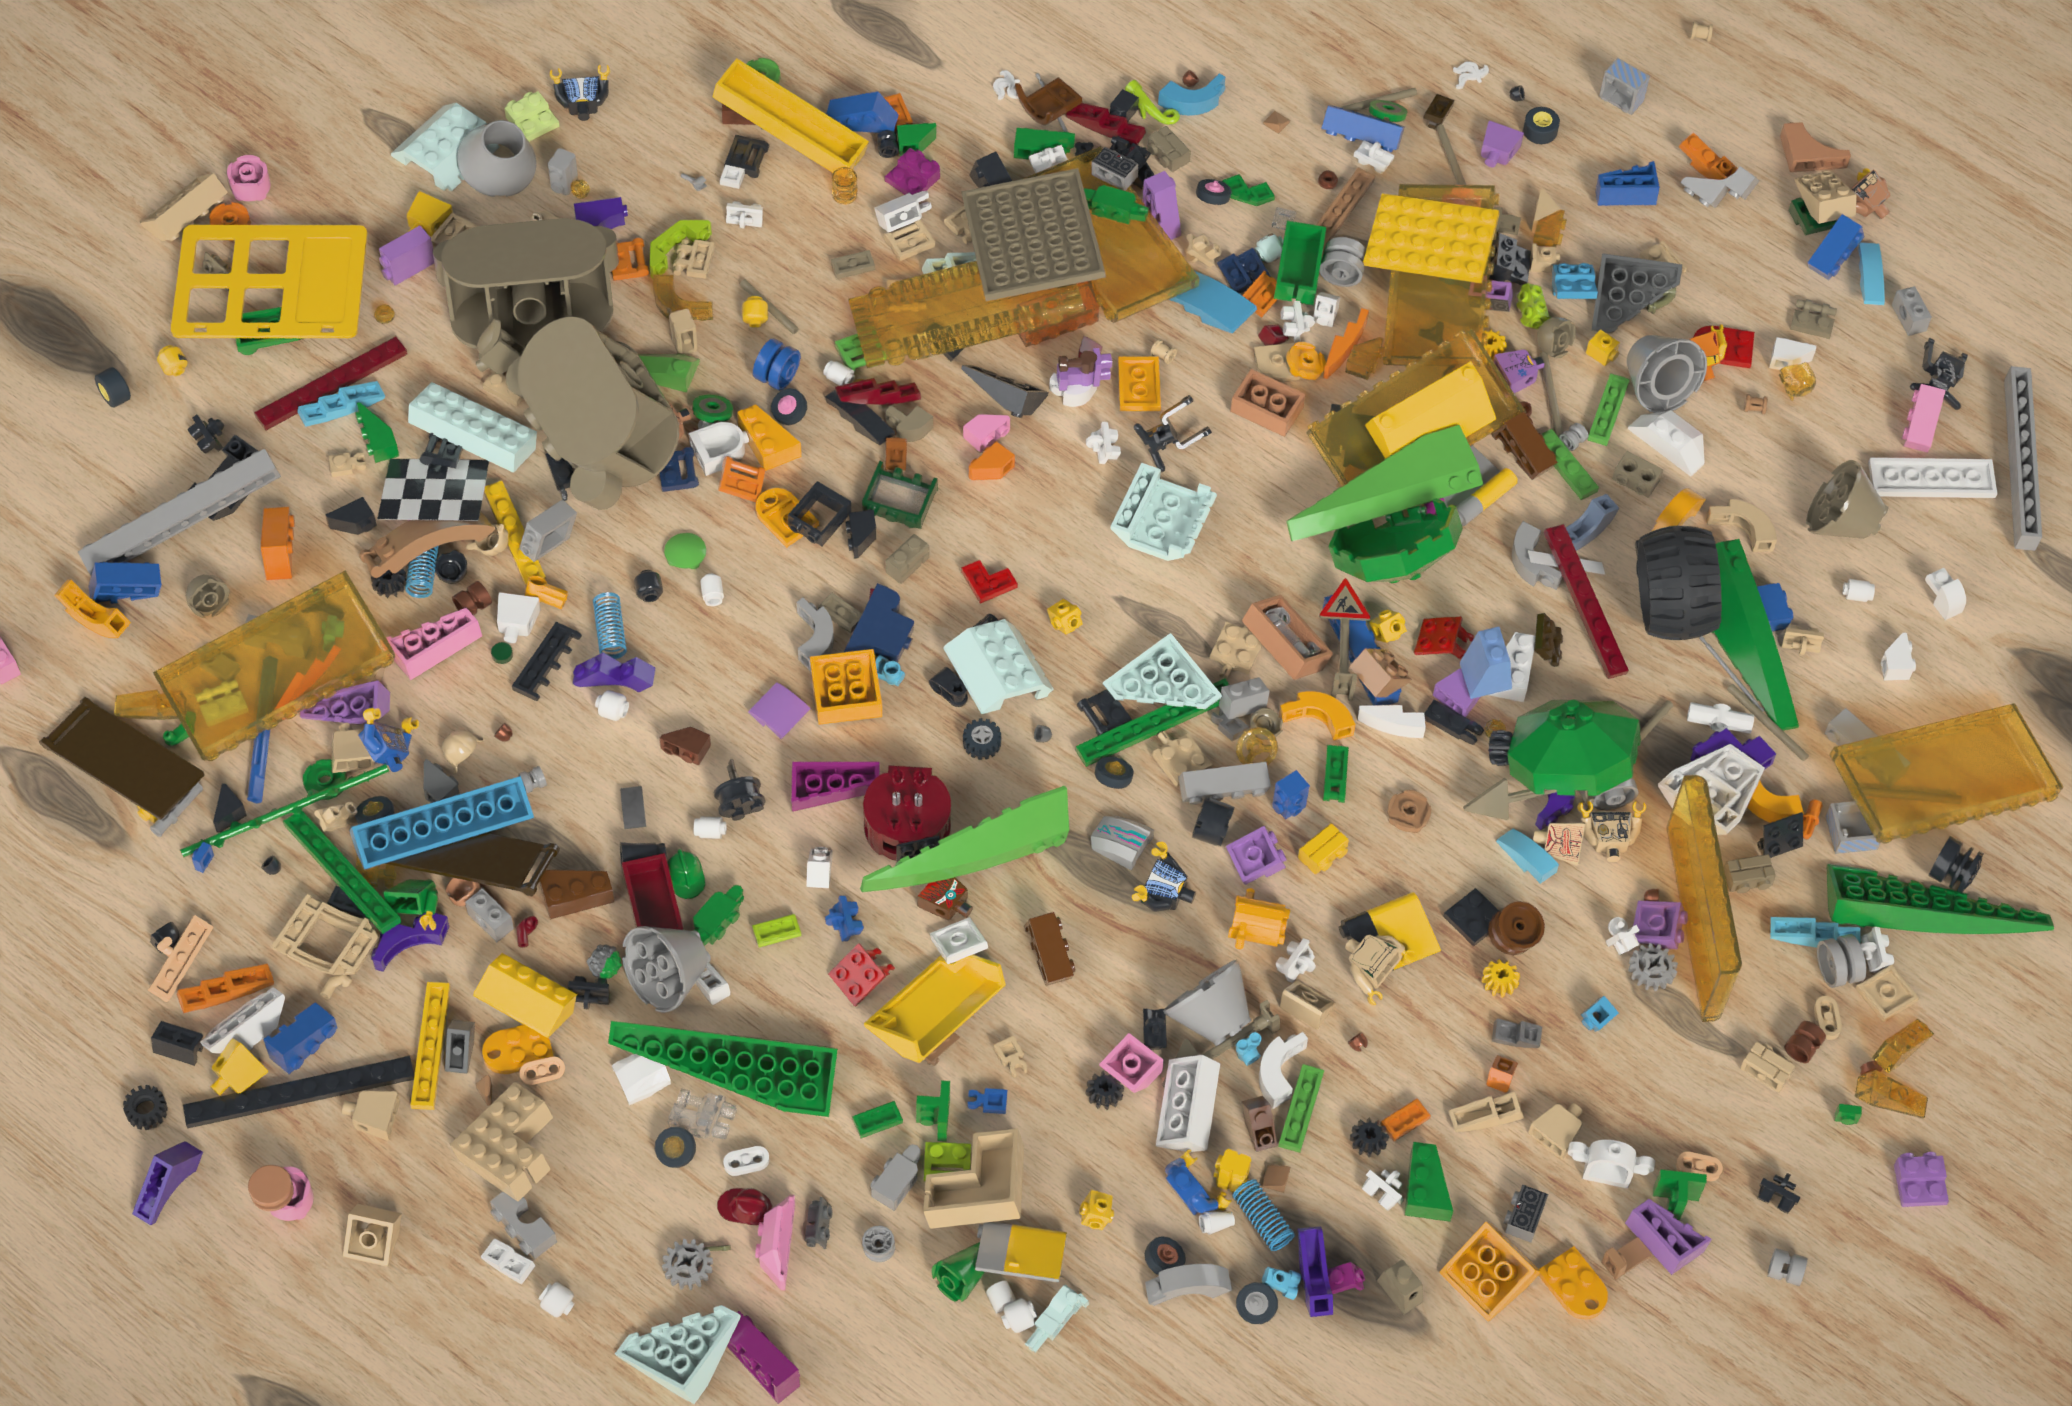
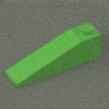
[638,354,700,393]

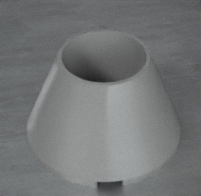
[457,120,536,197]
[1627,335,1707,413]

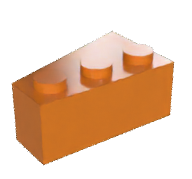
[261,507,295,580]

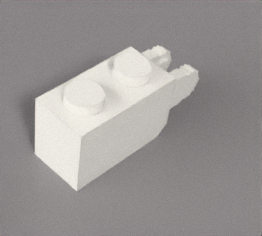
[874,191,932,233]

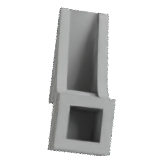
[1680,166,1759,208]

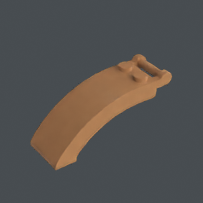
[359,511,495,578]

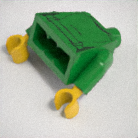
[383,879,438,931]

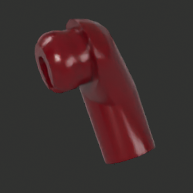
[516,916,538,948]

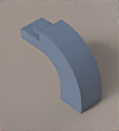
[1566,494,1620,551]

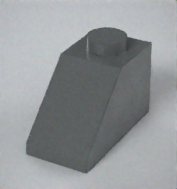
[445,1020,475,1074]

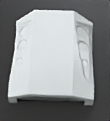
[612,1054,671,1105]

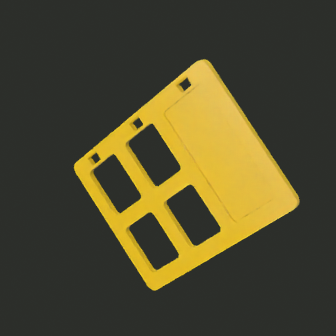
[171,225,367,338]

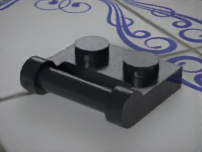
[724,135,770,178]
[419,433,463,469]
[1077,689,1132,736]

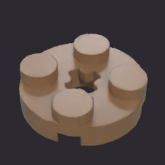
[1387,790,1431,833]

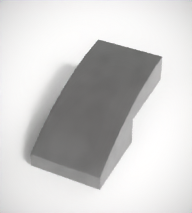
[620,786,646,829]
[1492,1018,1542,1048]

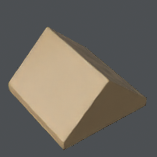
[1280,980,1336,1030]

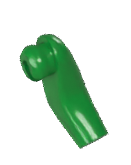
[163,712,197,746]

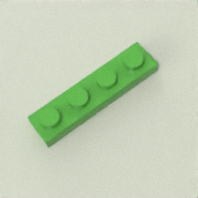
[1587,373,1630,446]
[1541,429,1599,500]
[1278,1064,1324,1153]

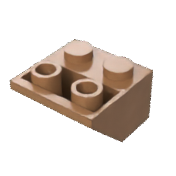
[1349,648,1412,697]

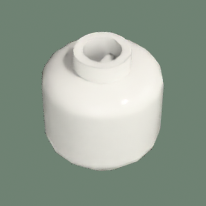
[595,690,629,721]
[539,1282,575,1318]
[1001,1298,1038,1333]

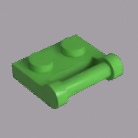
[835,329,887,371]

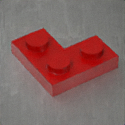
[961,560,1018,604]

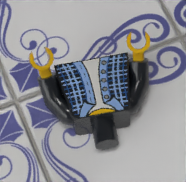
[550,65,610,121]
[1132,842,1196,912]

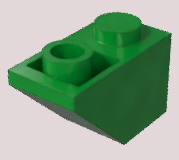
[897,123,937,156]

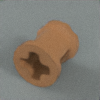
[1744,394,1768,415]

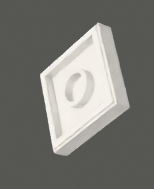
[930,917,988,964]

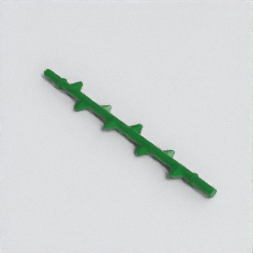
[180,764,389,858]

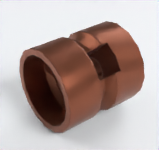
[452,581,492,616]
[1784,1021,1826,1064]

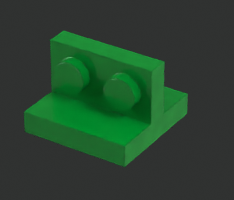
[916,1080,950,1142]
[1653,1169,1707,1220]

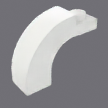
[1259,1032,1308,1109]

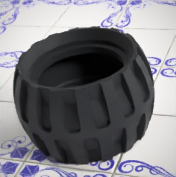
[1637,526,1722,640]

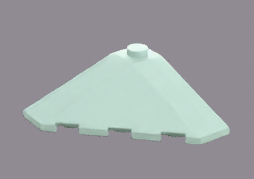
[1103,633,1222,709]
[615,1305,741,1404]

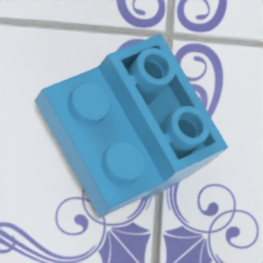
[1552,263,1598,299]

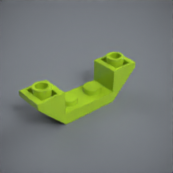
[650,220,712,280]

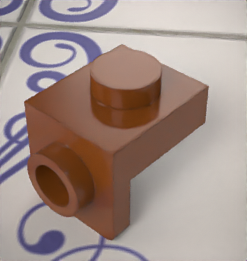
[885,437,907,471]

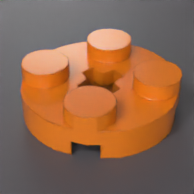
[209,202,251,241]

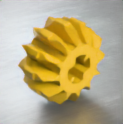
[1472,328,1507,364]
[1482,958,1520,998]

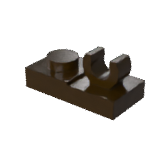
[1424,94,1455,130]

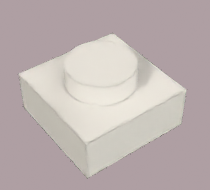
[720,165,745,189]

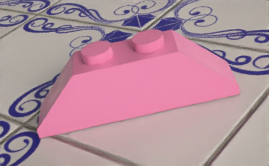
[755,1195,795,1290]

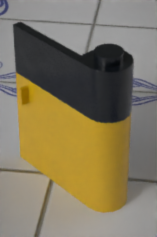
[1339,892,1441,971]

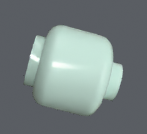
[1255,233,1283,263]

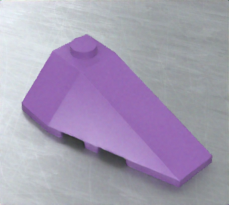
[300,681,390,724]

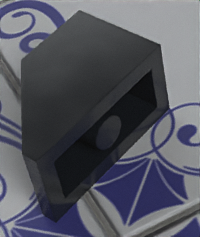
[325,497,377,535]

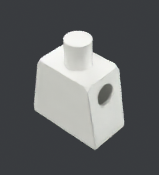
[497,592,541,643]

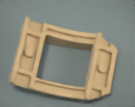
[271,893,378,975]

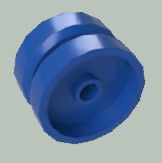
[753,338,801,391]

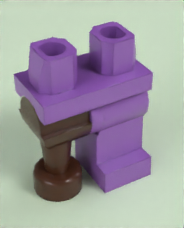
[1056,348,1112,391]

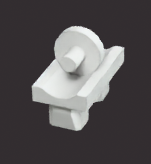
[1354,140,1394,174]
[1029,145,1069,175]
[726,201,763,229]
[1280,301,1315,342]
[1086,422,1121,464]
[1606,917,1640,955]
[1860,927,1894,973]
[1276,938,1316,983]
[1362,1170,1404,1211]

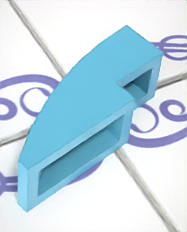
[1496,829,1559,884]

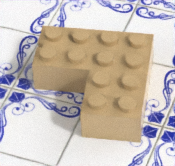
[450,1082,553,1201]
[923,1128,1024,1229]

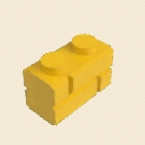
[1298,823,1349,874]
[1213,1149,1252,1195]

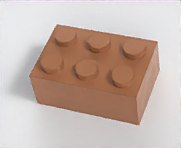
[1230,369,1305,437]

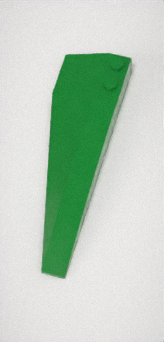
[1711,539,1799,731]
[1826,864,2054,934]
[608,1021,838,1117]

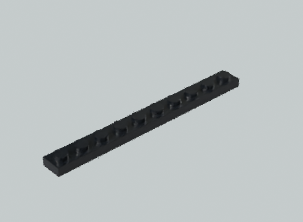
[183,1056,414,1129]

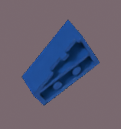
[826,91,899,133]
[1595,161,1660,206]
[1807,214,1864,280]
[89,562,162,604]
[263,1002,338,1074]

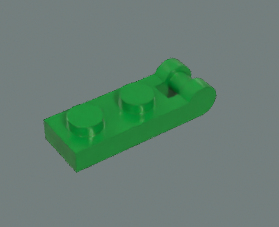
[1323,745,1349,803]

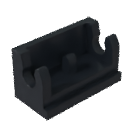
[151,1021,203,1066]

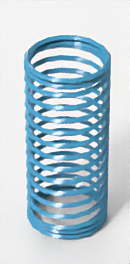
[405,546,438,598]
[593,592,627,659]
[1233,1179,1295,1251]

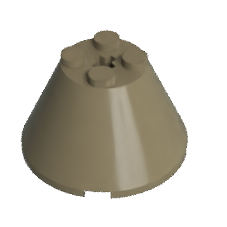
[1806,460,1888,539]

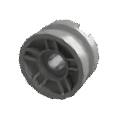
[862,1226,895,1262]

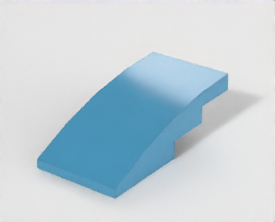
[1167,270,1257,333]

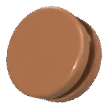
[248,1165,294,1211]

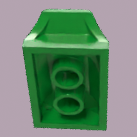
[236,307,304,355]

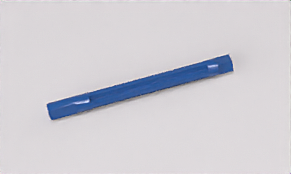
[247,656,278,804]

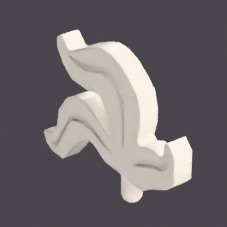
[1453,62,1489,89]
[993,70,1020,100]

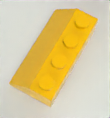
[473,953,577,1038]

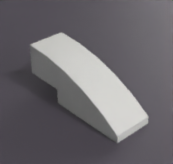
[1357,705,1425,738]

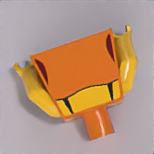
[1689,324,1727,381]

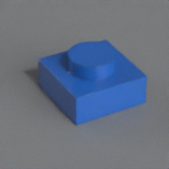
[192,842,214,873]

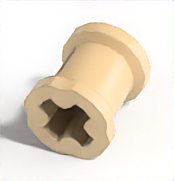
[1691,22,1713,42]
[1150,339,1177,365]

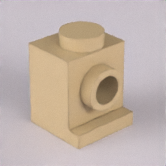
[1530,243,1560,272]

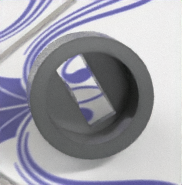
[1034,725,1052,743]

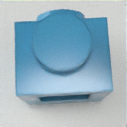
[1581,996,1619,1032]

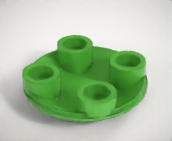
[664,533,706,569]

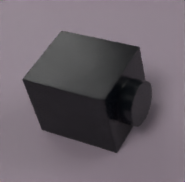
[1109,89,1139,122]

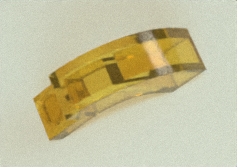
[653,275,713,321]

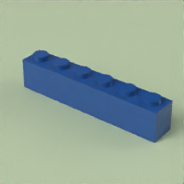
[1322,595,1402,706]

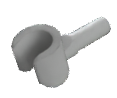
[681,173,707,191]

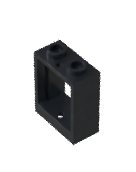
[788,481,851,547]

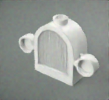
[689,420,749,476]
[1568,1140,1655,1189]

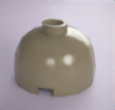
[1537,317,1576,359]
[185,574,230,618]

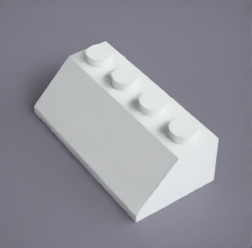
[1156,1055,1220,1152]

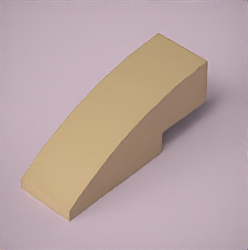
[1449,1092,1524,1132]

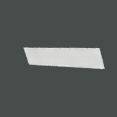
[1528,550,1605,575]

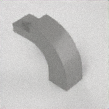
[1512,521,1562,590]
[796,598,834,672]
[1145,1264,1232,1306]

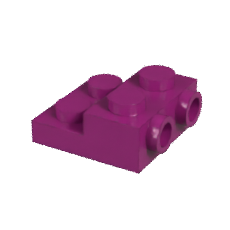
[885,148,940,195]

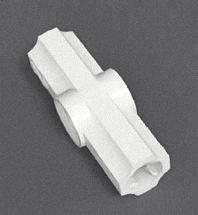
[1687,702,1754,734]

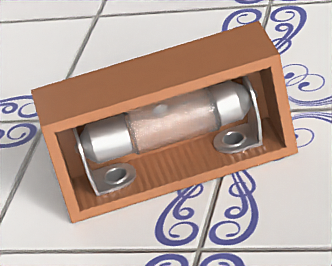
[1242,594,1333,680]

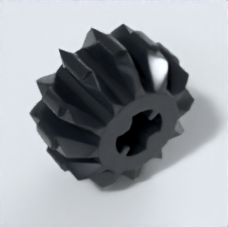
[371,569,407,599]
[1488,730,1513,766]
[1086,1071,1124,1110]
[1350,1117,1389,1158]

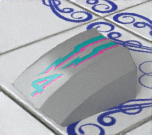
[1091,816,1154,871]

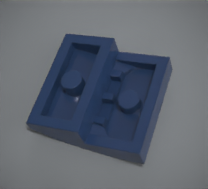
[1217,248,1271,293]

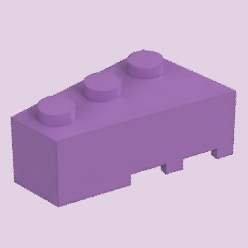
[1142,171,1182,244]
[1625,1199,1712,1275]

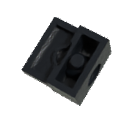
[1485,233,1531,285]

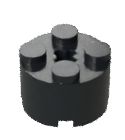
[1192,797,1235,847]

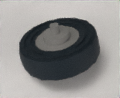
[1236,1282,1278,1324]

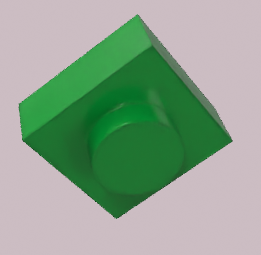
[1834,1104,1862,1125]

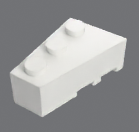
[1489,632,1535,702]

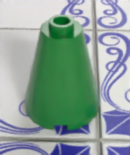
[931,1242,985,1302]

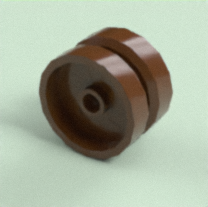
[1488,901,1545,956]

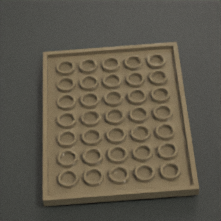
[961,168,1106,301]

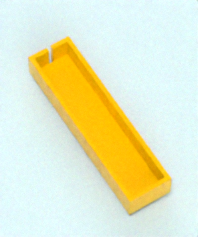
[712,58,869,180]

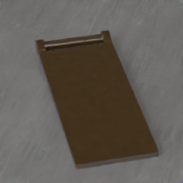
[39,696,205,820]
[385,833,560,897]

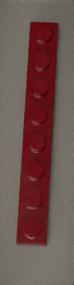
[254,336,407,431]
[1543,524,1629,679]

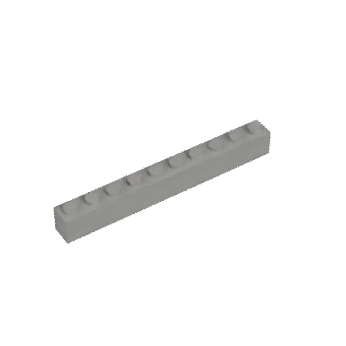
[2004,366,2042,551]
[78,449,281,575]

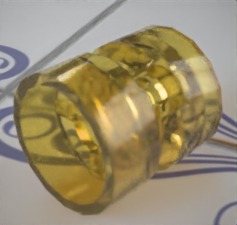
[832,167,858,205]

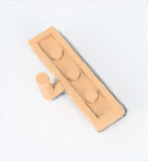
[148,915,213,1002]

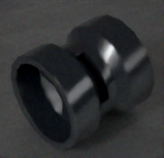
[877,130,899,158]

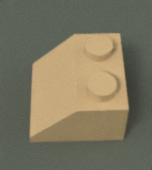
[343,1204,402,1266]

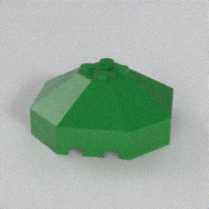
[1328,498,1463,583]
[1508,699,1641,796]

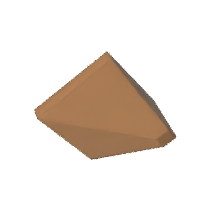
[1263,111,1290,134]
[476,1075,492,1106]

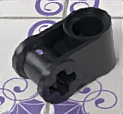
[929,667,968,707]

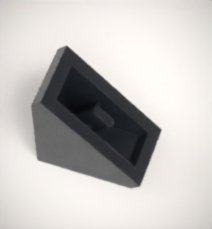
[213,784,247,833]

